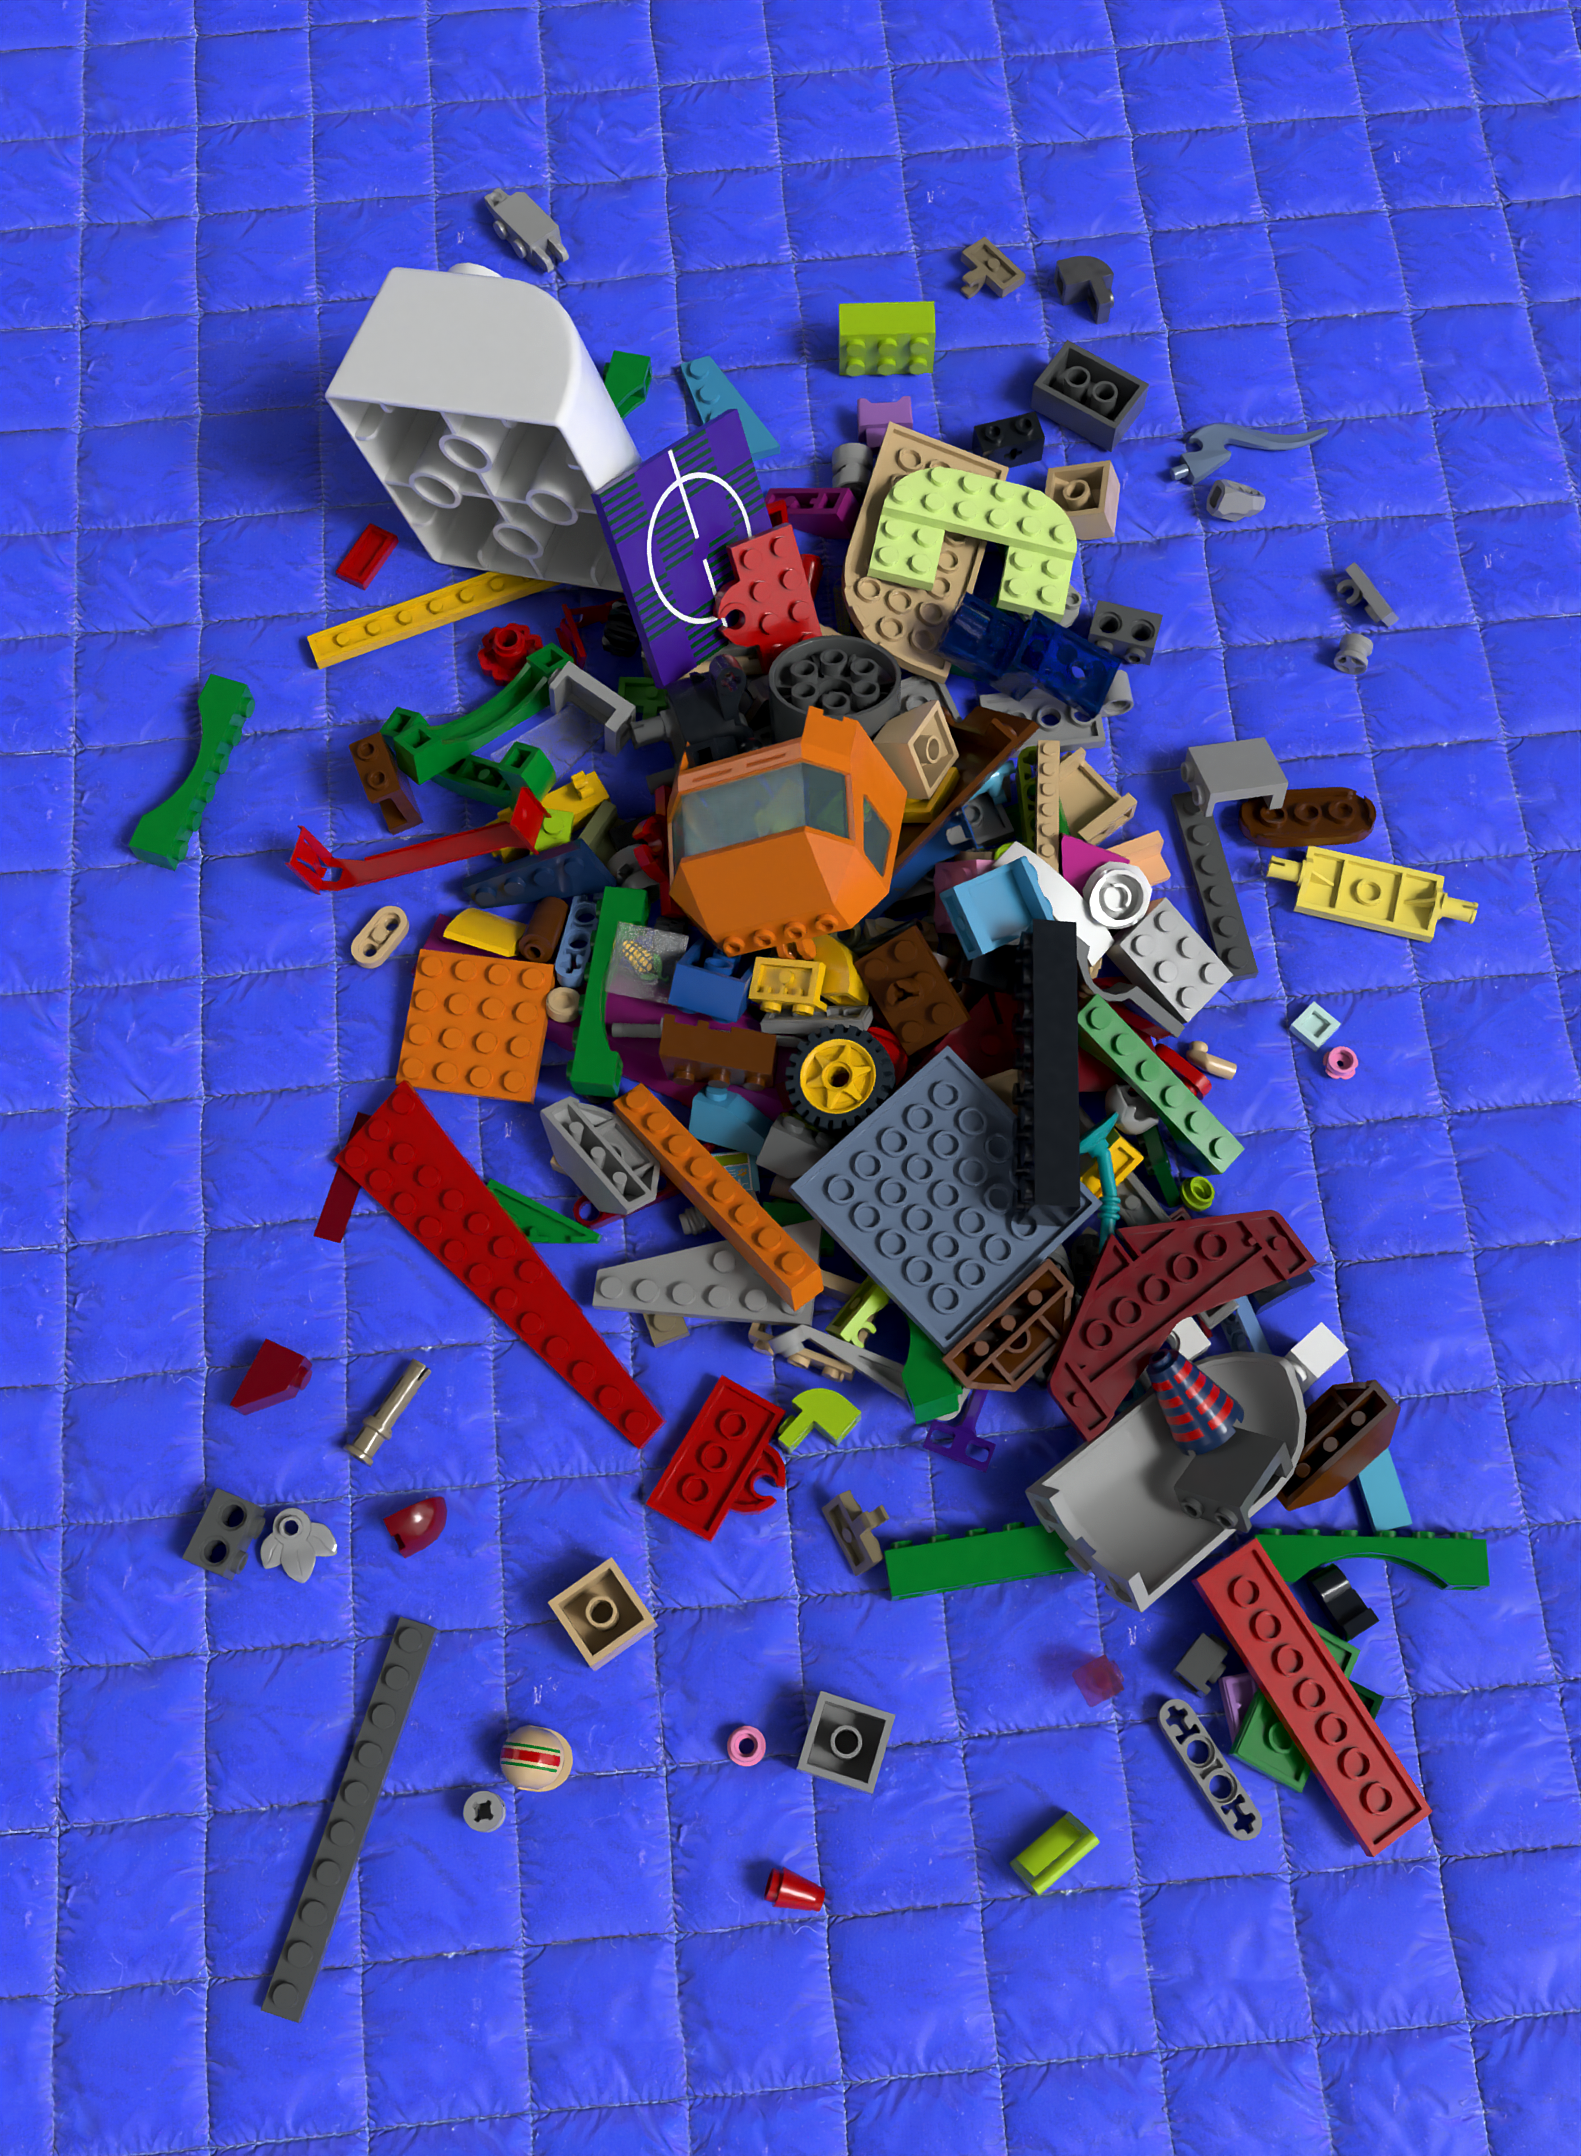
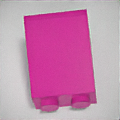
[1059,832,1130,897]

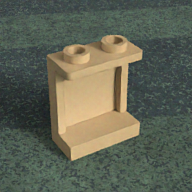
[1029,747,1138,846]

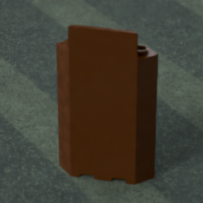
[811,700,1040,880]

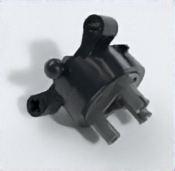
[629,654,773,814]

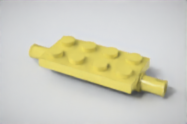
[1266,846,1478,943]

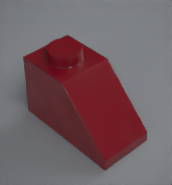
[230,1339,312,1415]

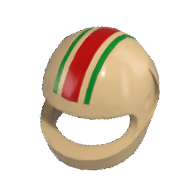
[500,1725,573,1792]

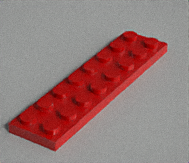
[1191,1538,1433,1857]

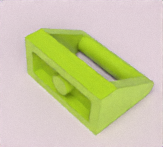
[1008,1811,1100,1896]

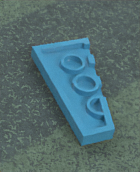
[680,355,780,462]

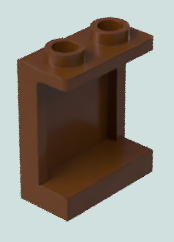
[349,732,424,835]

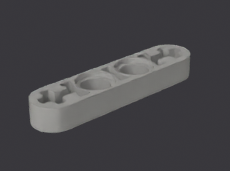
[1157,1699,1262,1841]

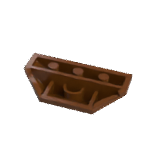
[940,1258,1074,1392]
[1276,1380,1401,1511]

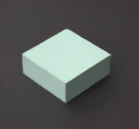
[1289,1001,1341,1052]

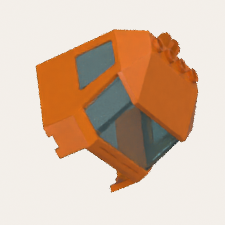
[667,705,908,960]

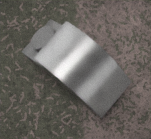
[1054,256,1114,325]

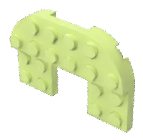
[867,466,1077,623]

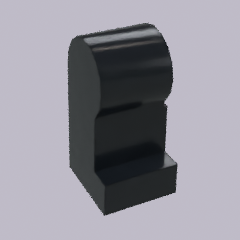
[1306,1563,1380,1642]

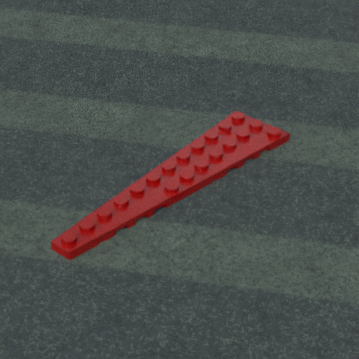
[334,1079,667,1449]

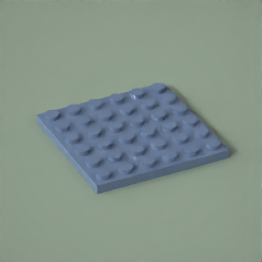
[788,1046,1103,1353]

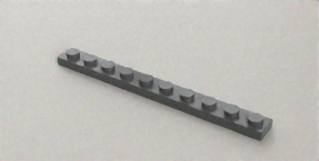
[261,1617,438,2023]

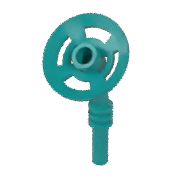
[1079,1111,1121,1257]

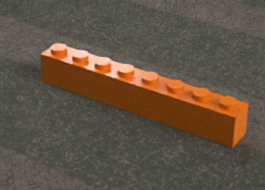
[613,1082,824,1312]

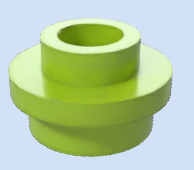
[1179,1176,1215,1212]

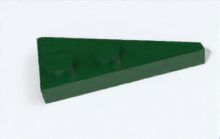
[1131,1093,1183,1208]

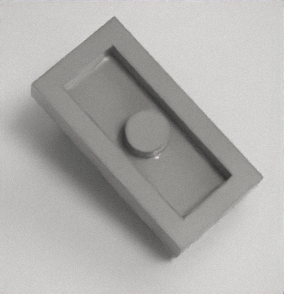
[1336,562,1399,627]

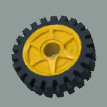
[785,1024,896,1136]

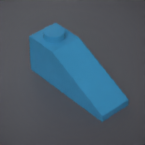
[689,1085,774,1157]

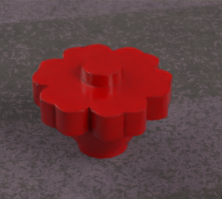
[478,623,544,686]

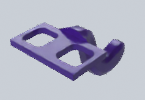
[923,1389,996,1473]

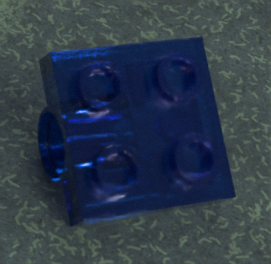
[937,592,1024,684]

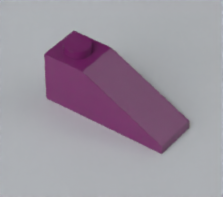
[764,488,861,539]

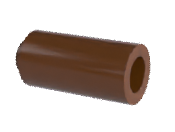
[519,896,570,963]

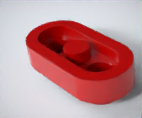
[1154,1043,1212,1100]

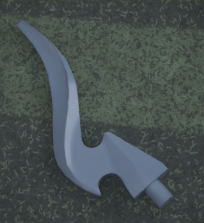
[1169,422,1329,485]

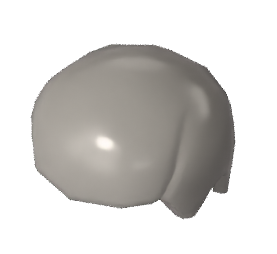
[1104,1084,1159,1135]

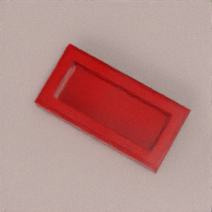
[336,523,399,591]

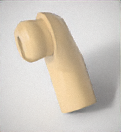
[1186,1041,1237,1080]

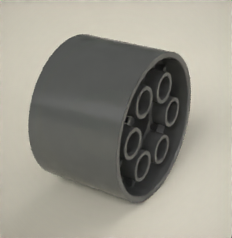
[769,635,901,786]

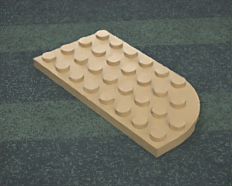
[841,421,1009,684]

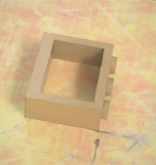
[748,1269,879,1382]

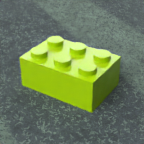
[838,301,936,376]

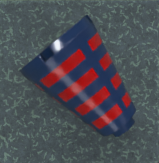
[1146,1349,1244,1456]

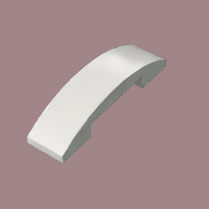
[991,841,1115,967]

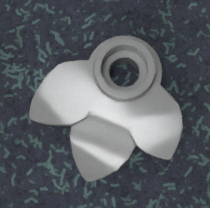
[260,1507,337,1583]

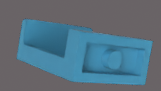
[939,856,1054,960]

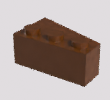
[659,1013,779,1091]

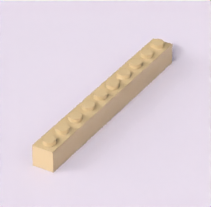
[1034,740,1060,872]

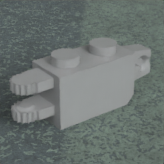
[484,188,569,273]

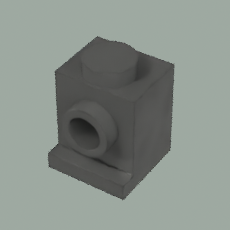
[1170,1633,1230,1698]

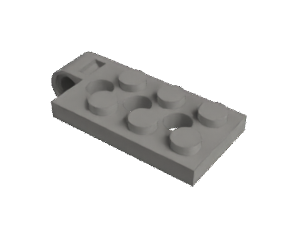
[979,670,1134,758]

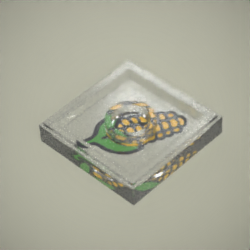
[604,921,689,1005]

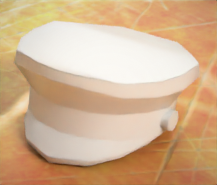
[1083,861,1152,929]

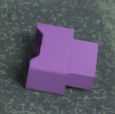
[857,396,913,455]

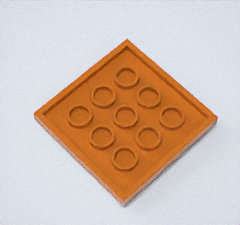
[395,949,556,1105]

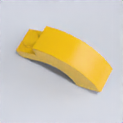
[770,934,869,1006]

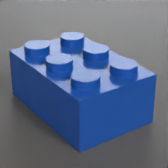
[668,934,768,1024]

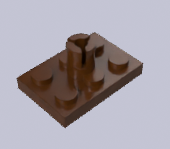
[853,925,972,1056]

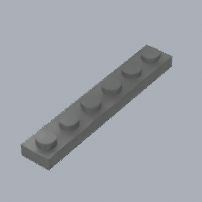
[1171,791,1259,983]

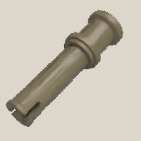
[343,1358,432,1467]

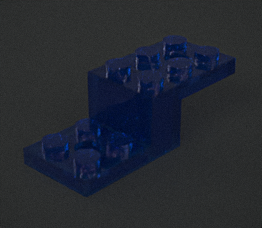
[933,594,1122,719]

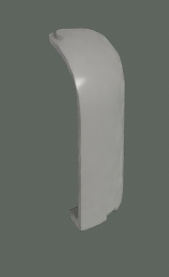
[1025,1351,1307,1613]

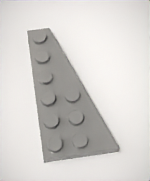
[592,1219,824,1327]

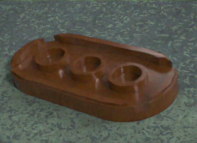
[1238,787,1376,848]

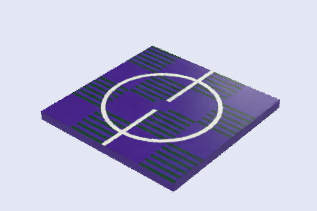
[590,409,773,689]

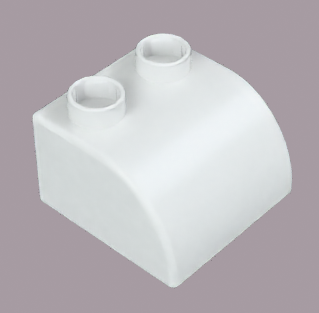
[325,263,643,593]

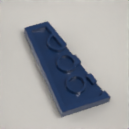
[462,838,617,909]

